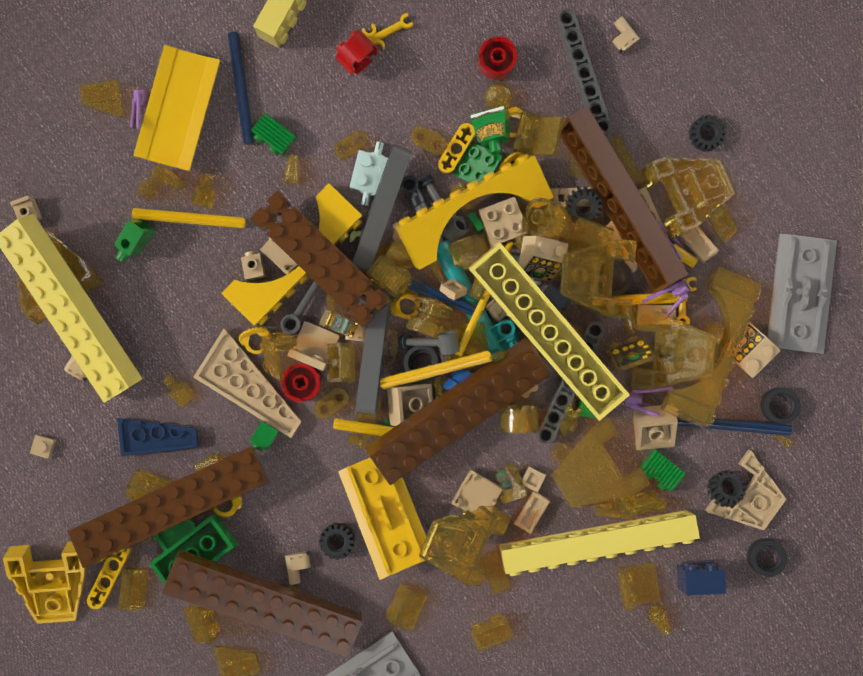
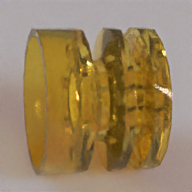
[406,296,454,339]

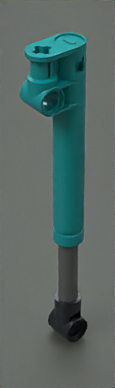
[401,175,520,360]

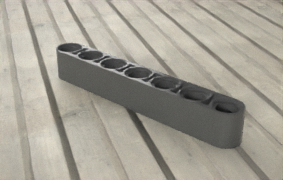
[556,9,612,136]
[351,144,412,276]
[356,282,393,415]
[536,322,604,444]

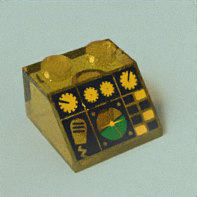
[605,335,656,372]

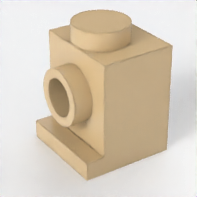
[10,196,42,221]
[241,251,266,281]

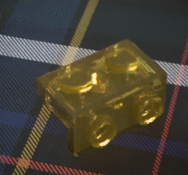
[125,469,173,500]
[386,583,428,631]
[469,614,514,652]

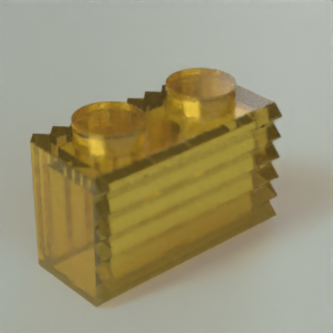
[367,255,412,300]
[327,343,356,383]

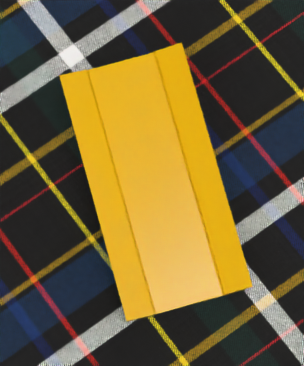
[133,45,221,171]
[338,458,434,580]

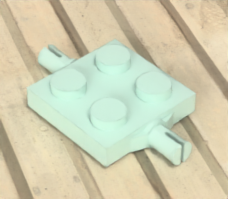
[349,142,388,206]

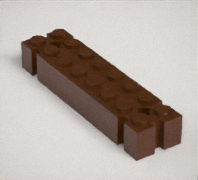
[250,190,391,328]

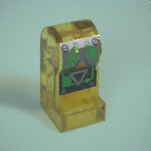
[319,309,359,338]
[496,464,527,504]

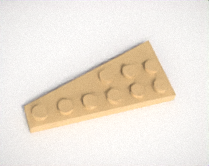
[194,328,302,438]

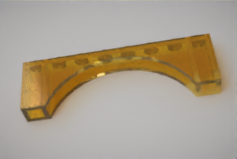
[660,267,761,428]

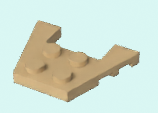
[705,450,786,530]

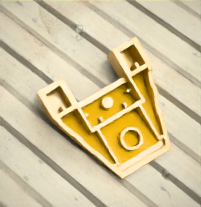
[3,541,88,624]

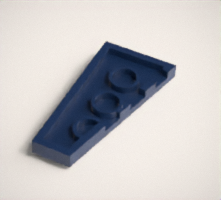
[117,418,199,456]

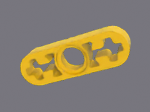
[438,123,475,174]

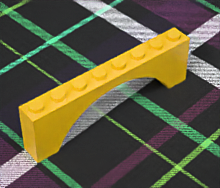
[395,154,554,270]
[221,183,363,326]

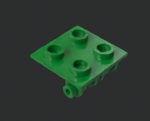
[453,142,503,183]

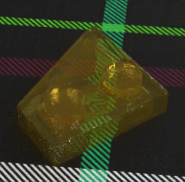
[79,80,124,118]
[213,646,262,676]

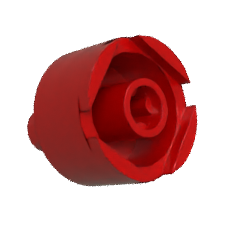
[335,29,379,76]
[478,36,517,81]
[281,363,322,402]

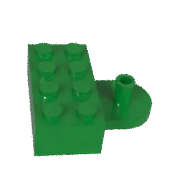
[149,514,239,585]

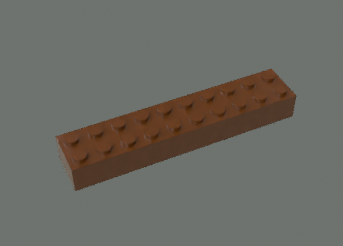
[557,107,688,293]
[365,338,551,485]
[68,446,270,568]
[162,549,363,657]

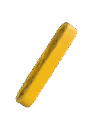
[87,547,133,609]

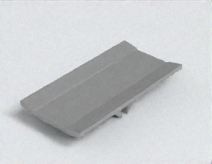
[767,234,837,354]
[325,631,422,676]

